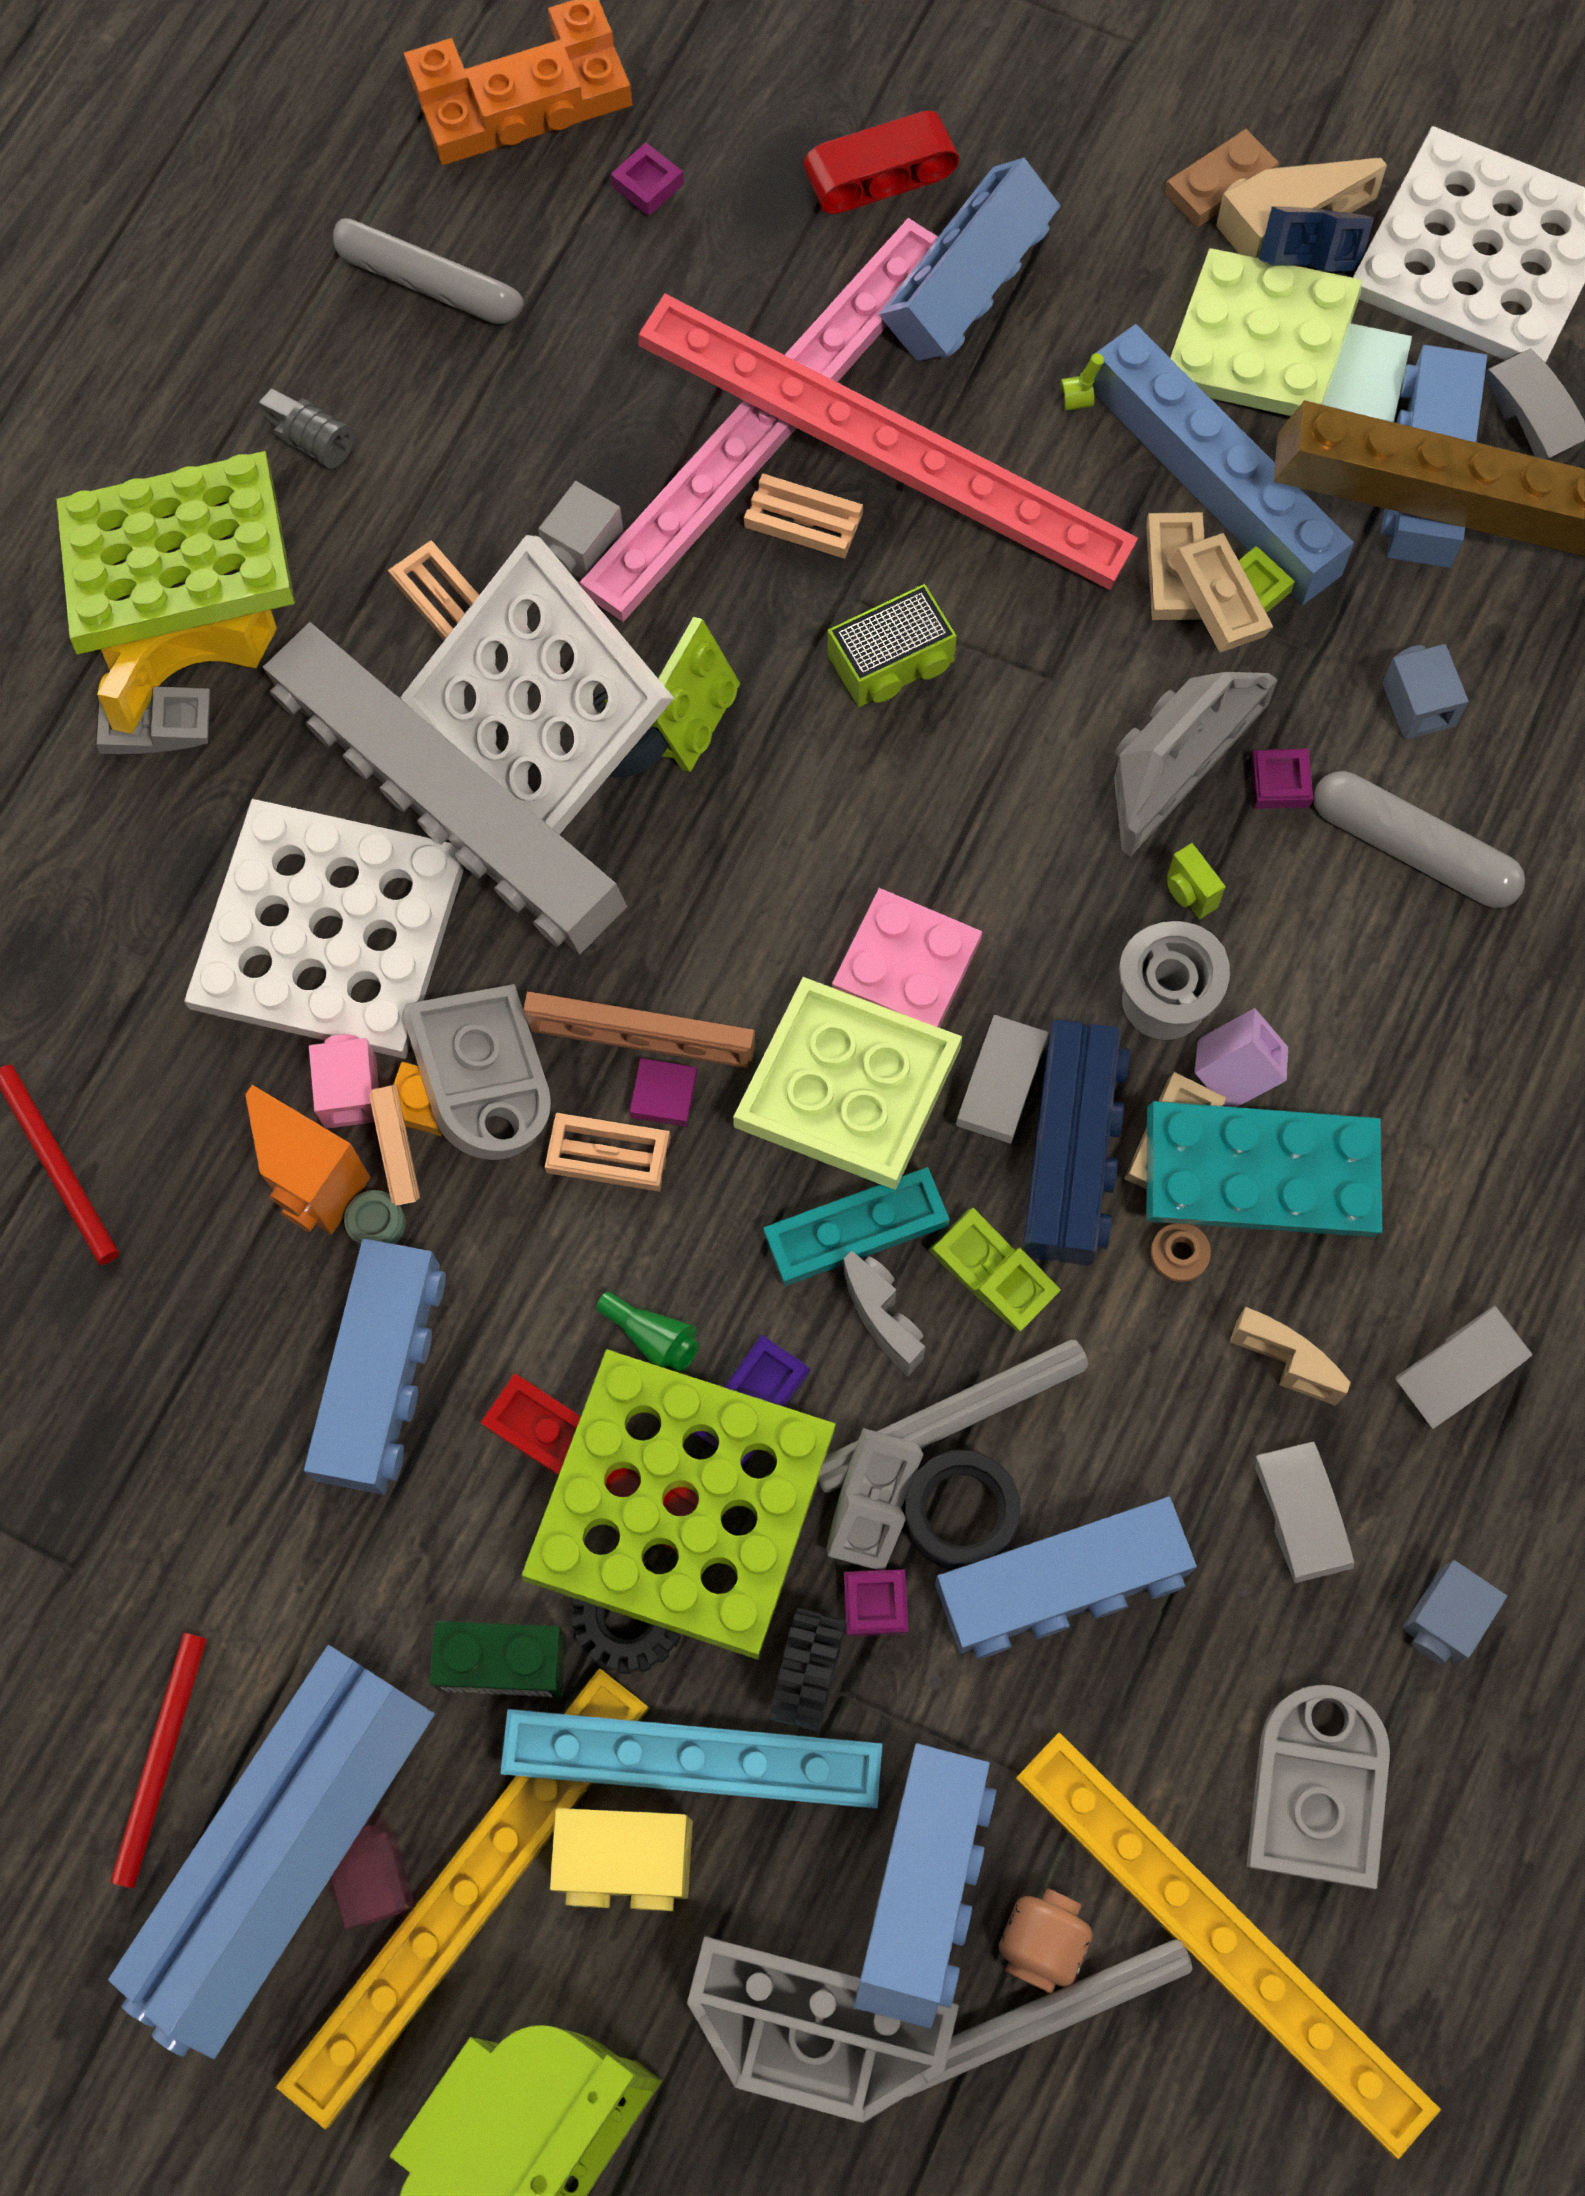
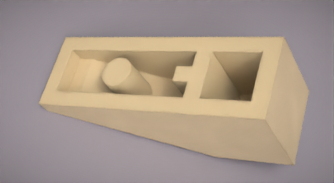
[1216,158,1387,258]

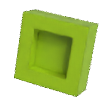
[1239,546,1295,613]
[1167,843,1226,920]

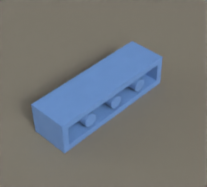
[878,158,1061,361]
[1381,345,1487,568]
[304,1238,446,1495]
[935,1496,1197,1659]
[854,1743,996,2029]

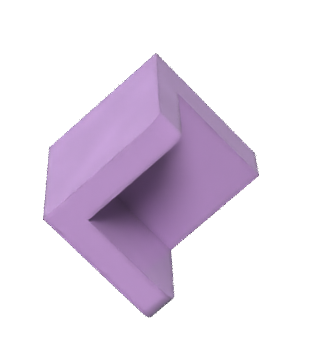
[1195,1008,1288,1107]

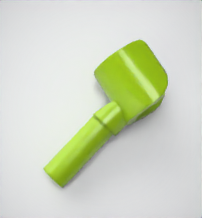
[1060,353,1104,411]

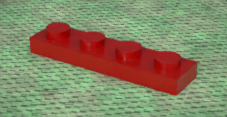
[480,1374,699,1556]

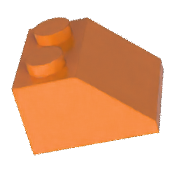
[245,1085,371,1235]

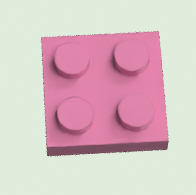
[832,888,982,1028]

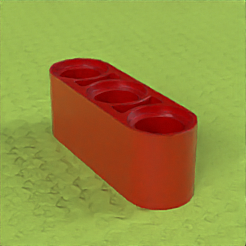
[803,111,960,214]

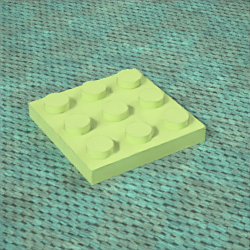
[1170,248,1362,416]
[733,977,962,1190]

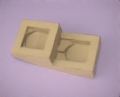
[1230,1307,1351,1406]

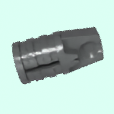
[259,388,355,469]

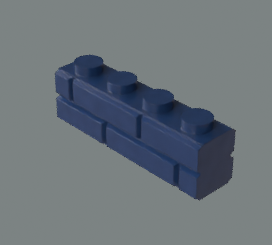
[1022,1019,1130,1266]

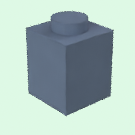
[1382,644,1469,740]
[1402,1560,1507,1665]

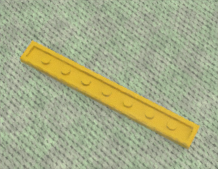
[276,1668,649,2129]
[1015,1733,1441,2159]

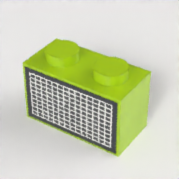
[828,584,956,708]

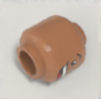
[998,1889,1093,1994]

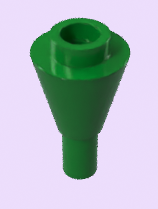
[596,1291,699,1372]

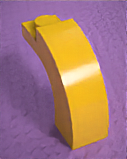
[97,610,277,734]

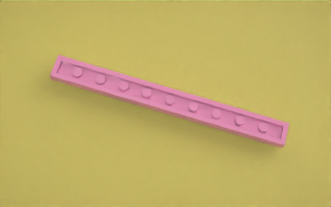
[580,218,938,622]

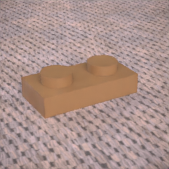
[1165,129,1279,228]

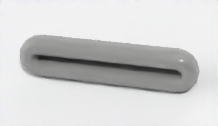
[333,218,524,324]
[1313,771,1525,908]

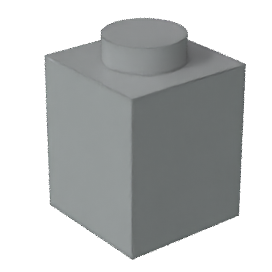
[538,481,624,579]

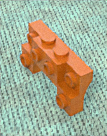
[404,0,633,165]

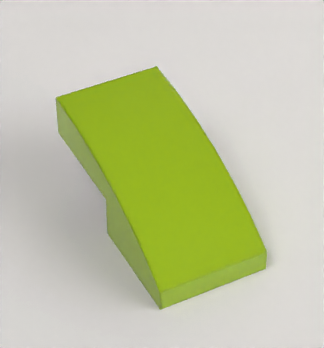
[928,1208,1061,1332]

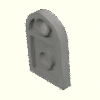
[402,984,551,1160]
[1246,1685,1390,1890]

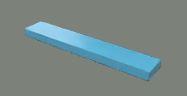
[501,1710,882,1808]

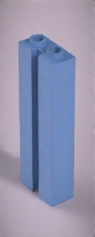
[108,1645,435,2059]

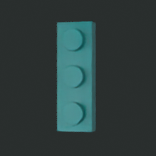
[763,1167,950,1287]

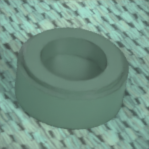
[344,1190,406,1247]

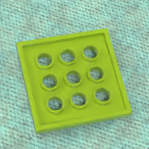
[57,451,295,655]
[522,1349,836,1660]

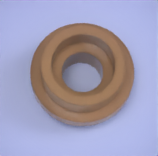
[1151,1223,1211,1282]

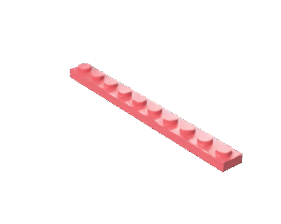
[639,294,1138,590]

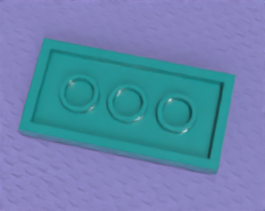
[1146,1101,1382,1237]

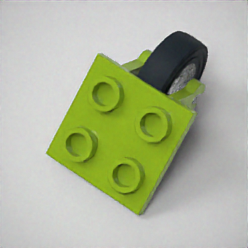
[573,617,740,777]

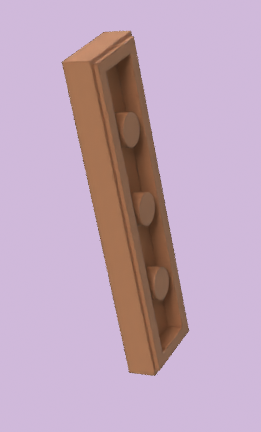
[523,991,756,1069]

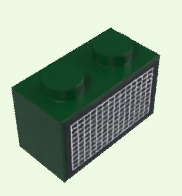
[429,1621,567,1698]

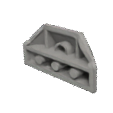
[1114,672,1277,857]
[687,1936,959,2123]

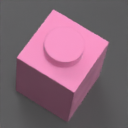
[309,1034,379,1129]

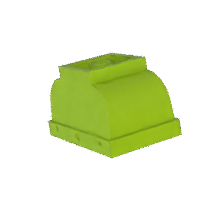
[390,2025,663,2196]

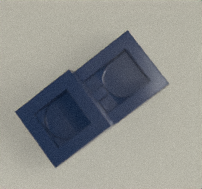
[1259,206,1374,271]

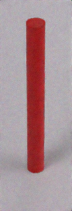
[0,1064,120,1265]
[110,1633,207,1888]

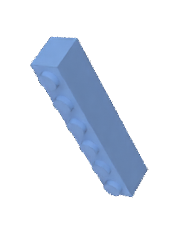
[1093,324,1354,606]

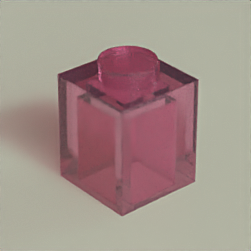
[331,1824,416,1929]

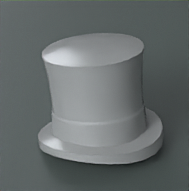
[1119,921,1230,1040]

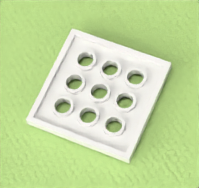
[1353,126,1585,363]
[400,535,674,835]
[184,799,465,1059]

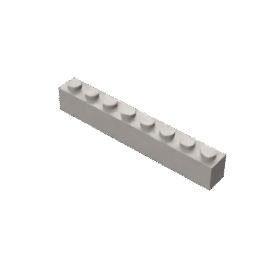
[263,622,627,955]

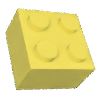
[550,1808,693,1911]

